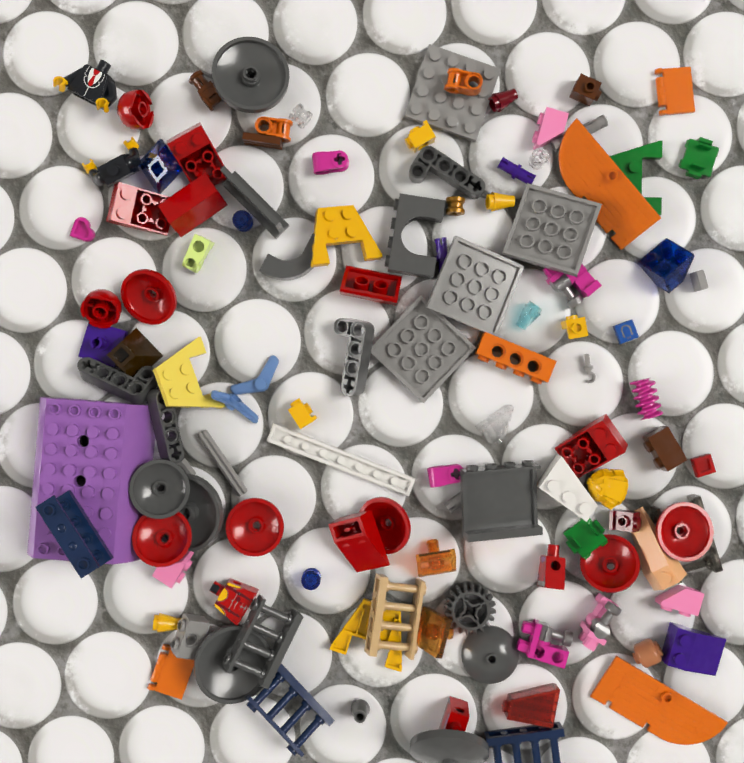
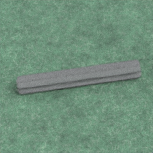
[198,430,247,496]

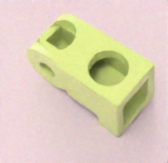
[182,234,214,273]

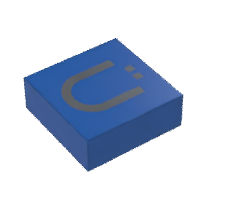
[613,320,639,344]

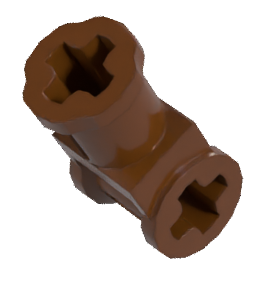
[188,70,223,112]

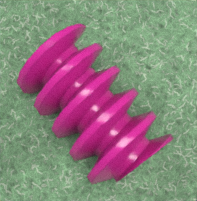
[630,378,663,420]

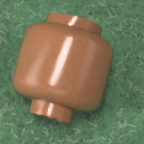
[632,638,664,668]

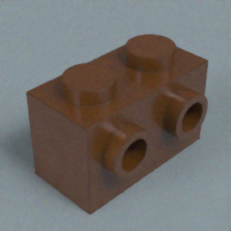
[642,426,688,472]

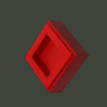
[690,453,716,478]

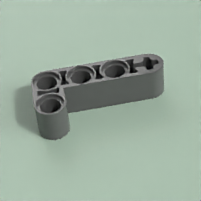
[409,146,485,199]
[334,318,374,396]
[77,357,158,405]
[147,387,184,463]

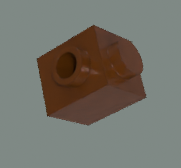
[569,73,602,106]

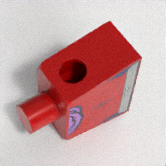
[537,544,566,590]
[439,696,469,731]

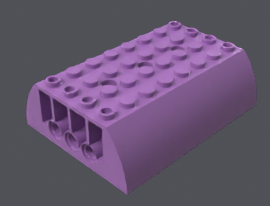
[27,397,155,564]

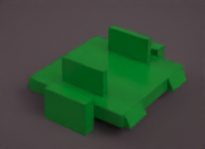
[678,137,719,179]
[563,518,608,560]

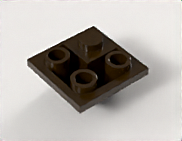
[107,328,163,377]

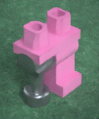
[578,593,622,652]

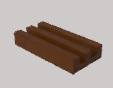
[242,132,283,150]

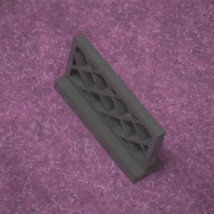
[220,166,289,239]

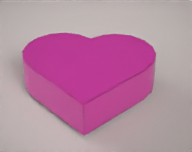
[70,217,95,242]

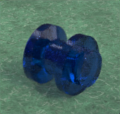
[232,210,253,232]
[301,568,321,590]

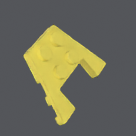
[153,337,226,409]

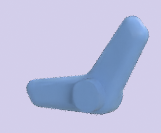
[230,355,279,395]
[211,390,259,423]

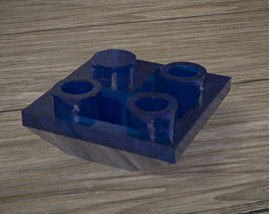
[139,139,183,194]
[638,238,694,293]

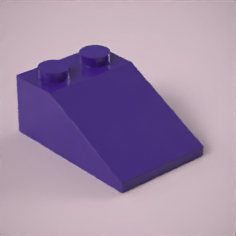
[661,622,726,676]

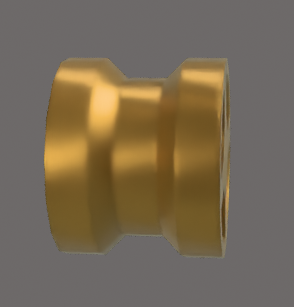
[445,196,465,216]

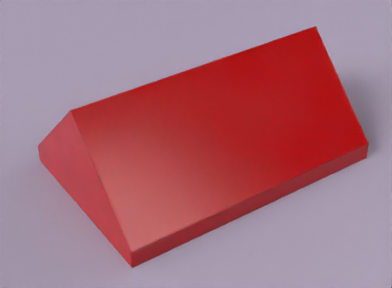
[158,173,228,237]
[340,265,402,306]

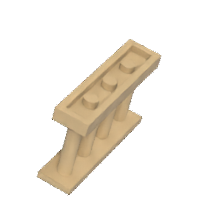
[364,573,427,660]

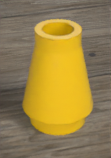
[485,192,515,211]
[152,613,181,633]

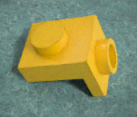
[561,315,588,339]

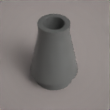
[351,699,370,723]

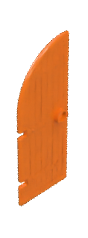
[558,118,661,250]
[590,656,728,745]

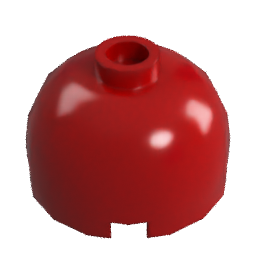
[117,90,154,130]
[80,289,122,328]

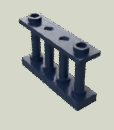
[35,490,114,578]
[245,664,335,757]
[484,722,565,763]

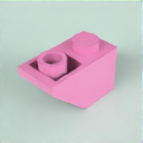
[532,107,569,150]
[152,551,194,589]
[655,584,704,617]

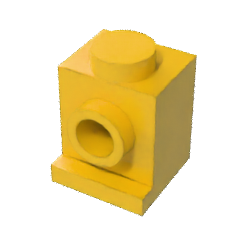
[404,120,436,153]
[288,398,317,429]

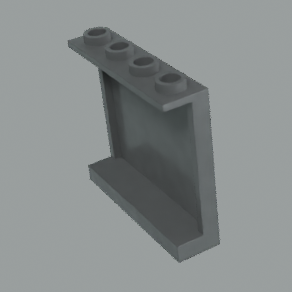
[460,460,543,542]

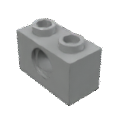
[171,613,211,660]

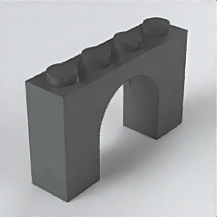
[385,193,446,279]

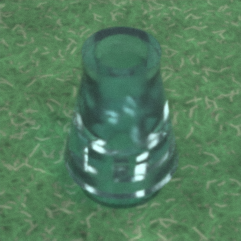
[516,301,542,330]

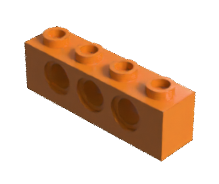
[474,332,557,385]

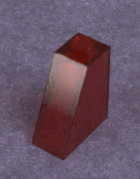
[502,683,560,728]

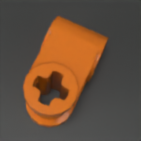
[444,68,483,96]
[255,116,293,143]

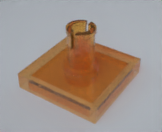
[416,539,456,577]
[417,606,454,659]

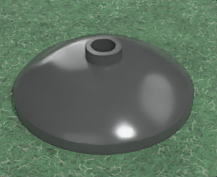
[129,459,190,519]
[461,625,519,684]

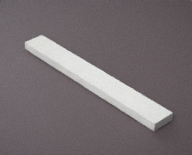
[267,423,416,496]

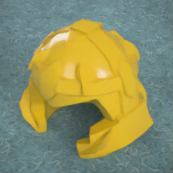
[587,468,628,510]

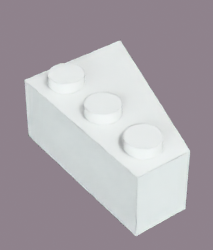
[537,455,598,522]

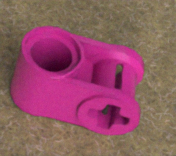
[312,150,349,175]
[427,464,463,488]

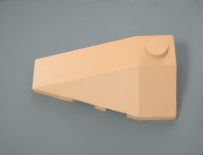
[631,506,687,591]

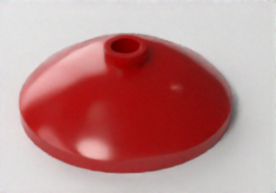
[121,269,177,325]
[359,497,411,554]
[226,498,284,556]
[656,502,714,562]
[132,512,192,567]
[580,534,640,593]

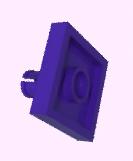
[78,323,128,368]

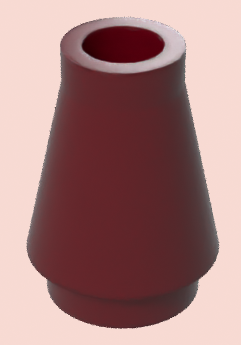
[488,89,518,112]

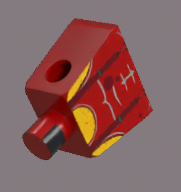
[209,578,259,626]

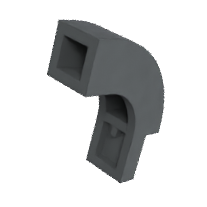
[259,233,315,281]

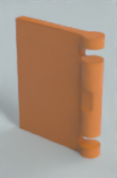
[655,67,695,116]
[147,644,194,700]

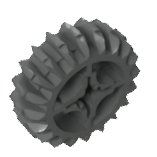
[444,582,496,635]

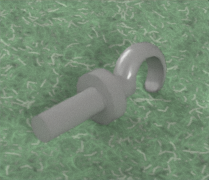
[583,354,596,383]

